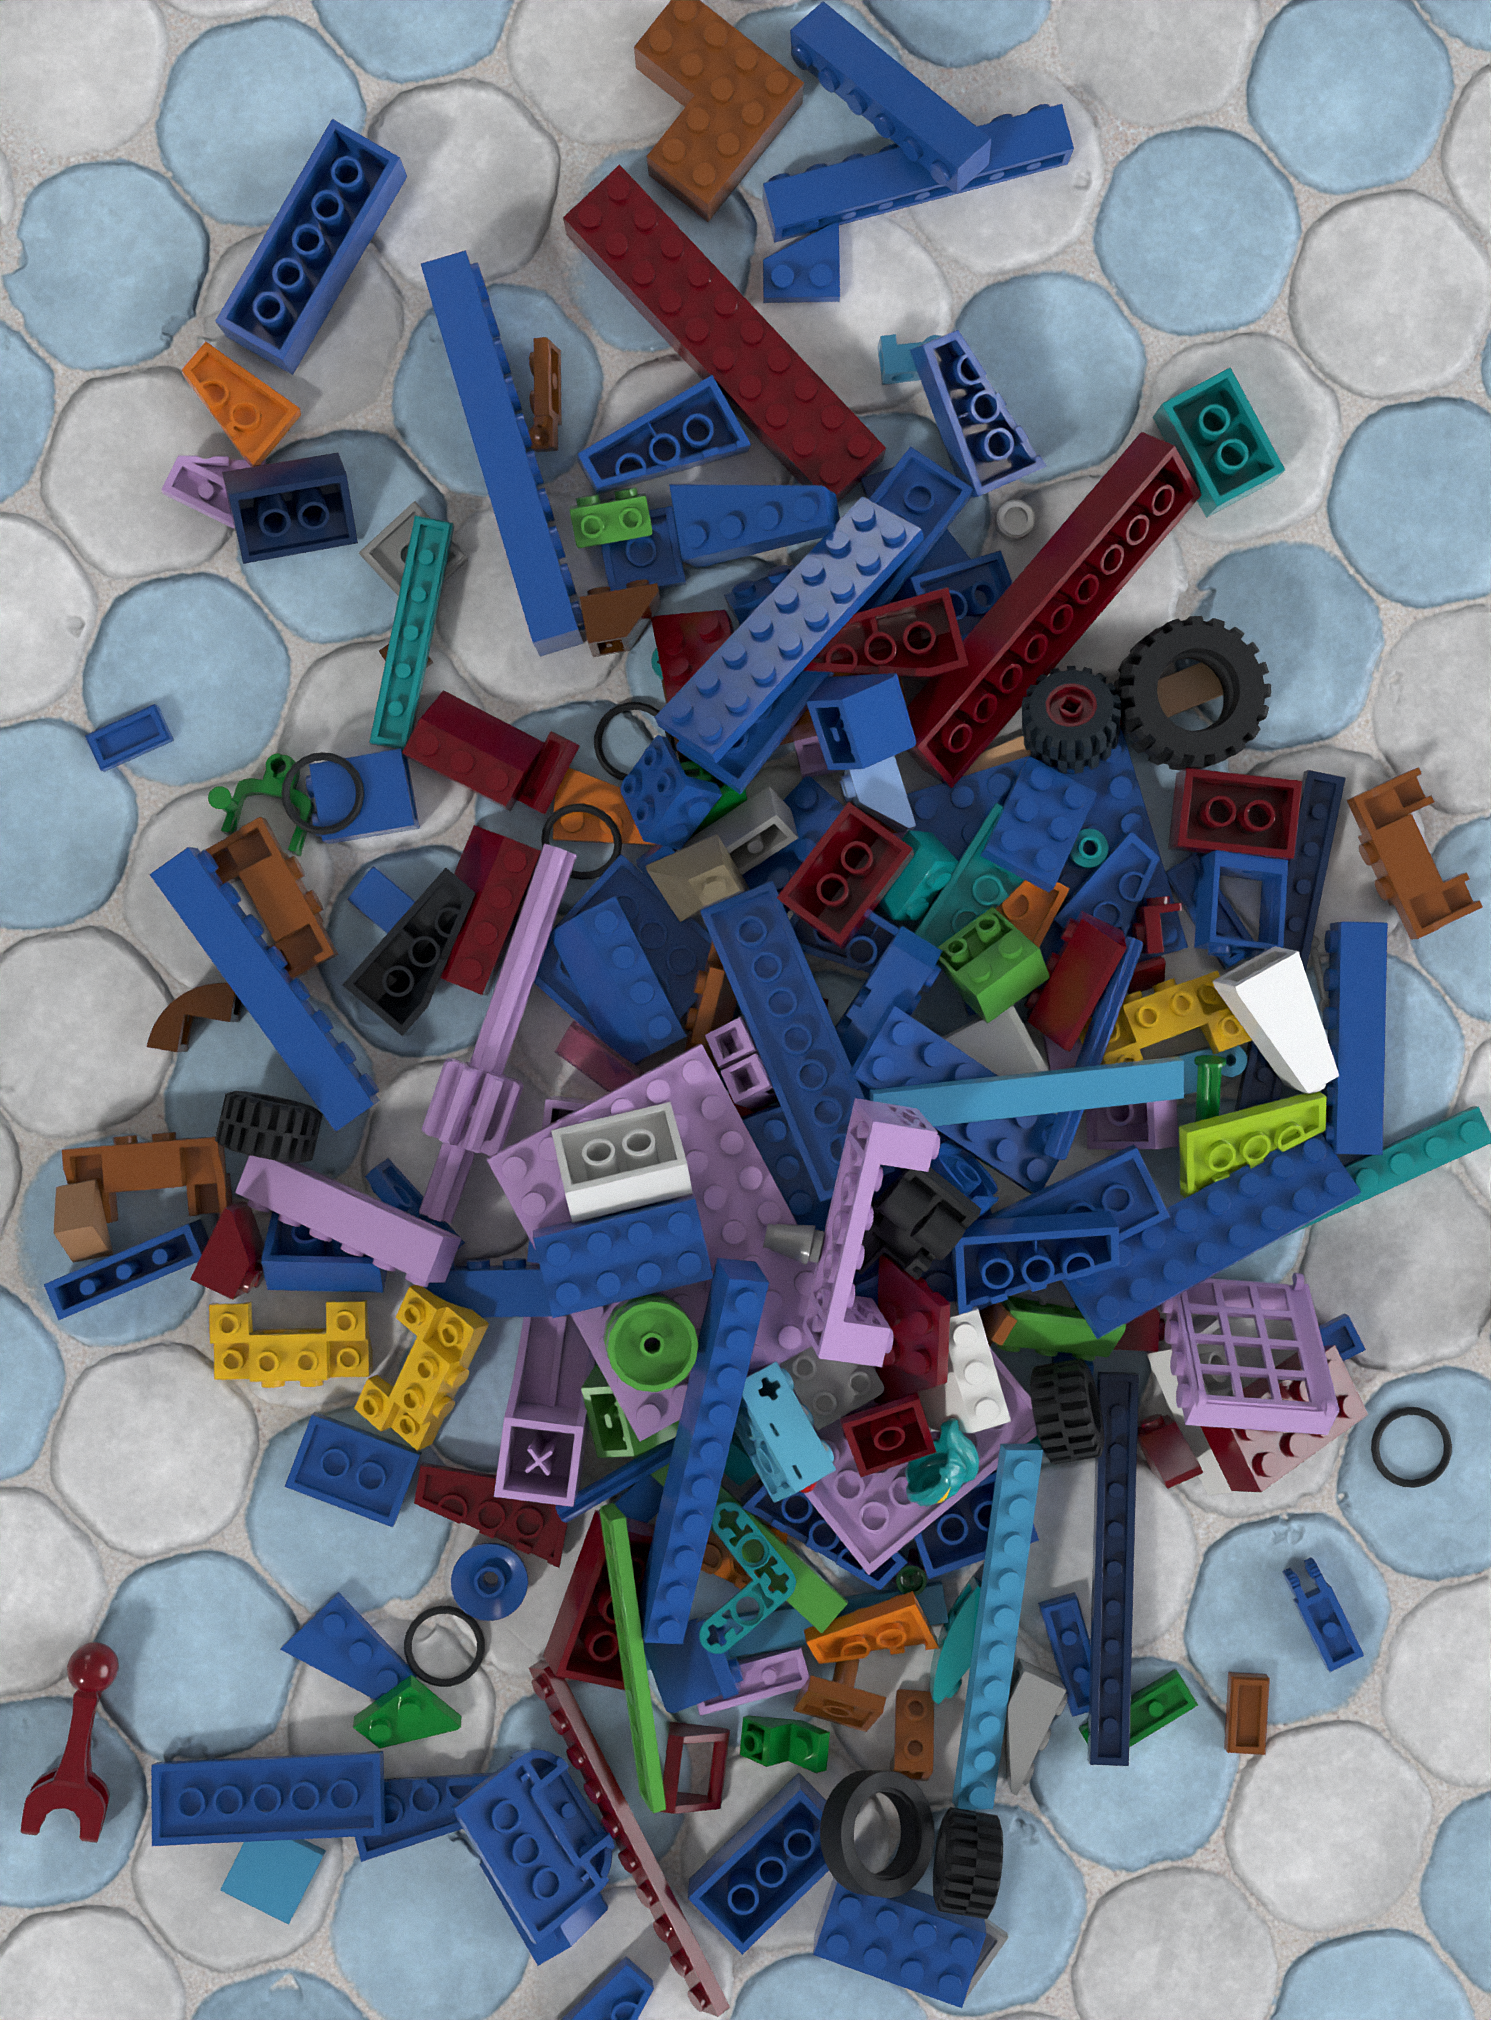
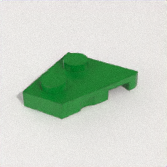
[353,1675,462,1749]

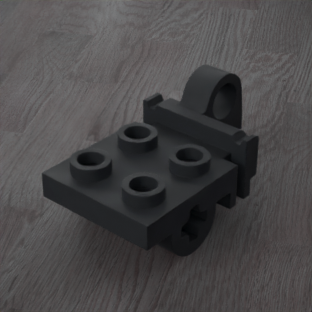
[856,1167,981,1280]

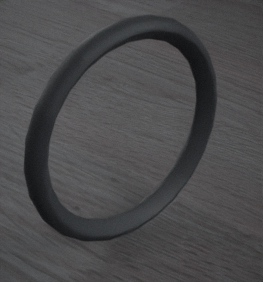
[594,702,674,781]
[281,752,364,835]
[541,804,622,880]
[1371,1407,1452,1488]
[404,1606,485,1687]

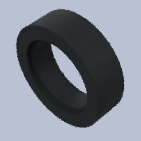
[820,1770,934,1898]

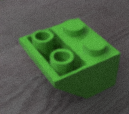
[937,907,1050,1024]
[581,1365,680,1458]

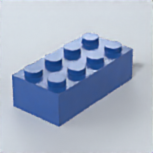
[533,1194,714,1318]
[688,1772,829,1955]
[813,1877,987,2008]

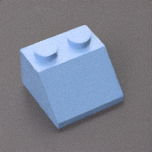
[839,756,916,833]

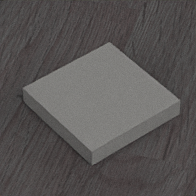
[359,501,468,596]

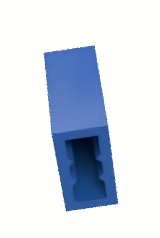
[305,749,420,844]

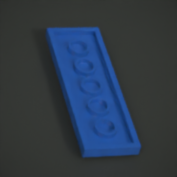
[849,1005,1059,1194]
[151,1751,385,1846]

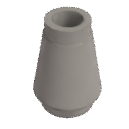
[763,1224,824,1265]

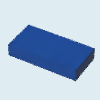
[85,704,174,772]

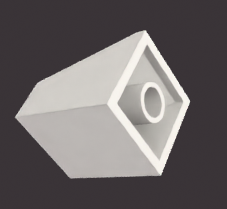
[942,1005,1048,1076]

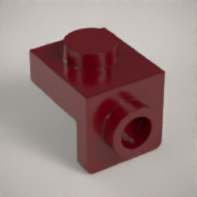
[1132,896,1182,954]

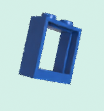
[1194,850,1288,961]

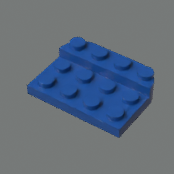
[450,1748,615,1944]

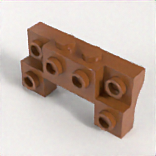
[1347,767,1483,940]
[205,817,339,980]
[62,1132,233,1223]

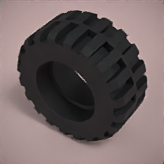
[1114,616,1271,771]

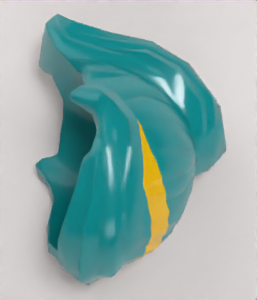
[905,1418,979,1507]

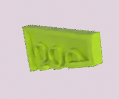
[1179,1091,1326,1198]

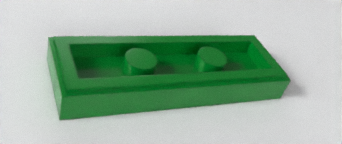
[1078,1668,1198,1747]

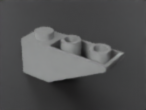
[1004,1658,1067,1796]

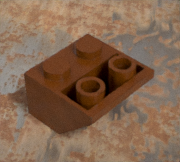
[580,580,661,657]

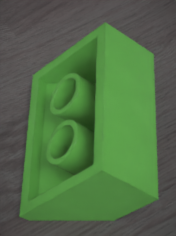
[993,1296,1126,1361]

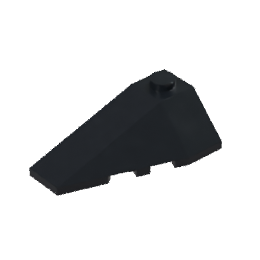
[342,868,475,1036]

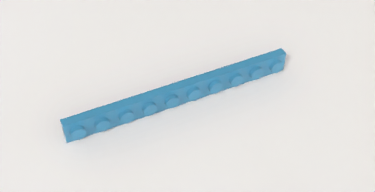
[952,1444,1043,1810]

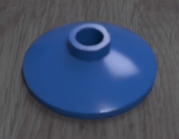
[451,1543,528,1621]

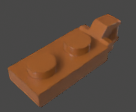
[529,337,562,452]

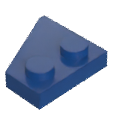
[763,223,840,303]

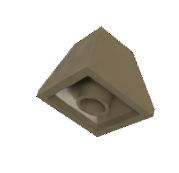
[646,834,750,922]

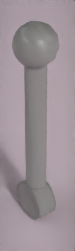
[1310,935,1330,1012]

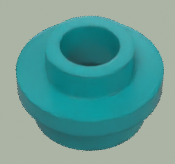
[1070,829,1108,868]

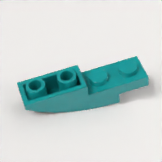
[929,1575,982,1705]

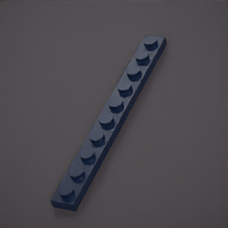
[1234,770,1346,1112]
[1087,1372,1139,1766]

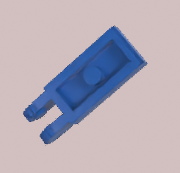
[1282,1557,1364,1672]

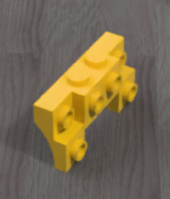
[1079,970,1252,1065]
[354,1284,489,1451]
[209,1300,373,1388]

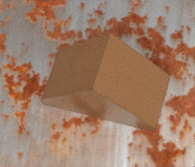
[53,1179,113,1263]

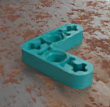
[699,1502,796,1654]

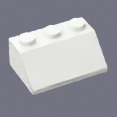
[551,1102,693,1223]
[918,1301,1011,1433]

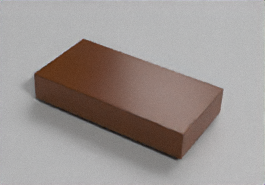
[1224,1672,1270,1755]

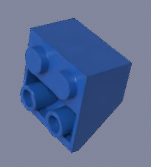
[806,673,917,770]

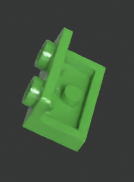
[569,487,653,548]

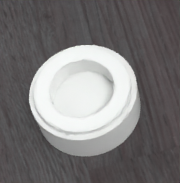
[995,499,1035,541]

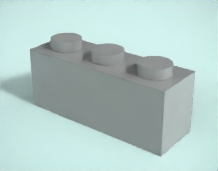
[676,786,798,875]

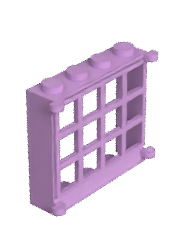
[1159,1273,1339,1435]

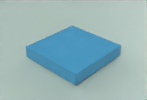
[220,1839,326,1925]

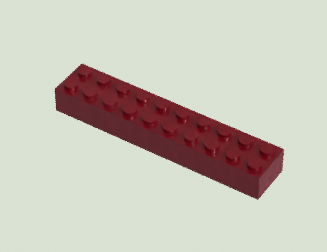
[563,164,886,503]
[906,432,1202,788]

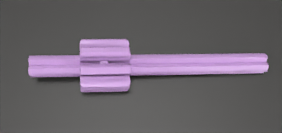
[419,844,577,1223]

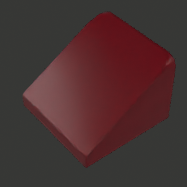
[1127,956,1166,994]

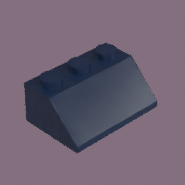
[222,452,358,564]

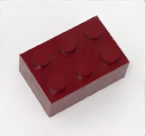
[1168,768,1303,860]

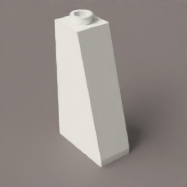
[1213,946,1339,1094]

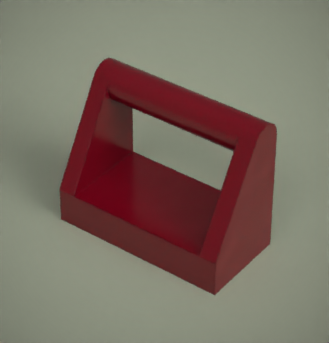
[660,1722,730,1814]

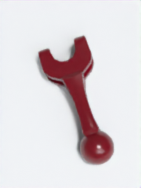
[21,1642,119,1843]

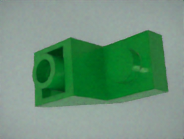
[740,1715,830,1774]

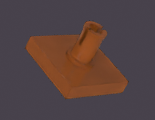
[793,1659,886,1732]

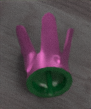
[891,1549,927,1596]

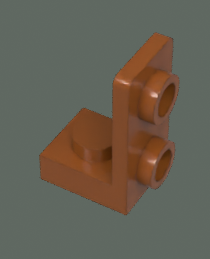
[890,1689,934,1781]

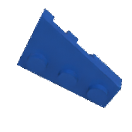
[1053,831,1160,937]
[561,1956,654,2020]

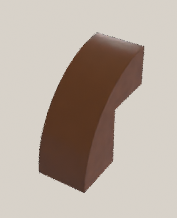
[146,983,243,1052]

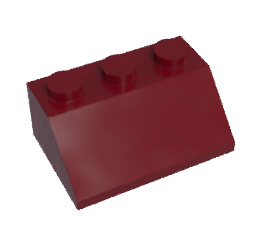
[402,690,544,811]
[777,802,914,950]
[1024,911,1127,1052]

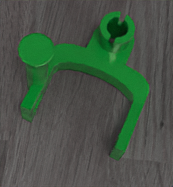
[208,753,314,857]

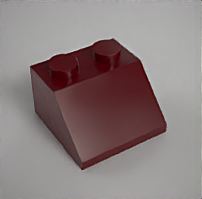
[190,1201,264,1300]
[840,1392,936,1477]

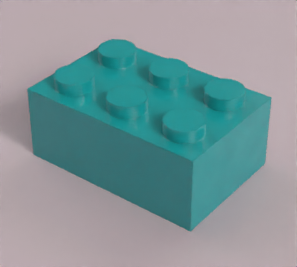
[1152,367,1285,518]

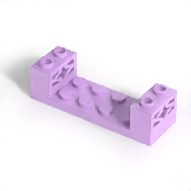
[803,1098,940,1367]

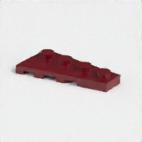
[414,1462,568,1568]

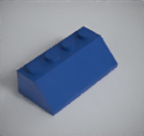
[550,896,687,1071]

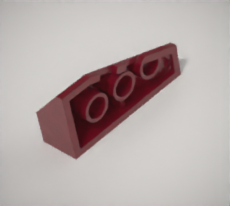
[803,587,969,677]

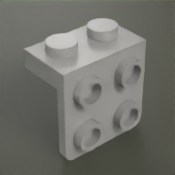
[780,1346,884,1431]

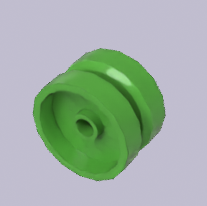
[603,1293,699,1392]

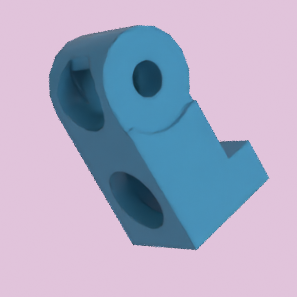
[877,334,941,385]
[1167,1045,1247,1095]

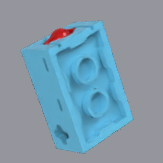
[734,1361,836,1503]

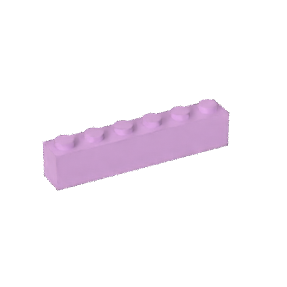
[235,1155,462,1287]

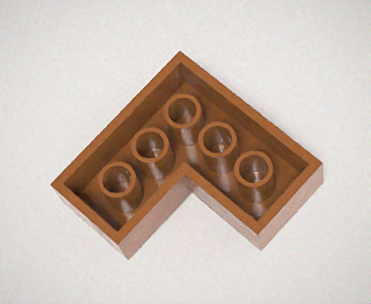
[634,0,804,222]

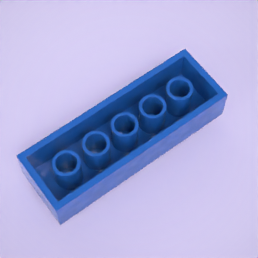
[215,119,407,375]

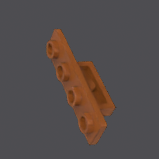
[684,941,737,1074]

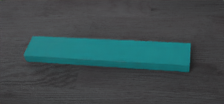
[369,515,455,750]

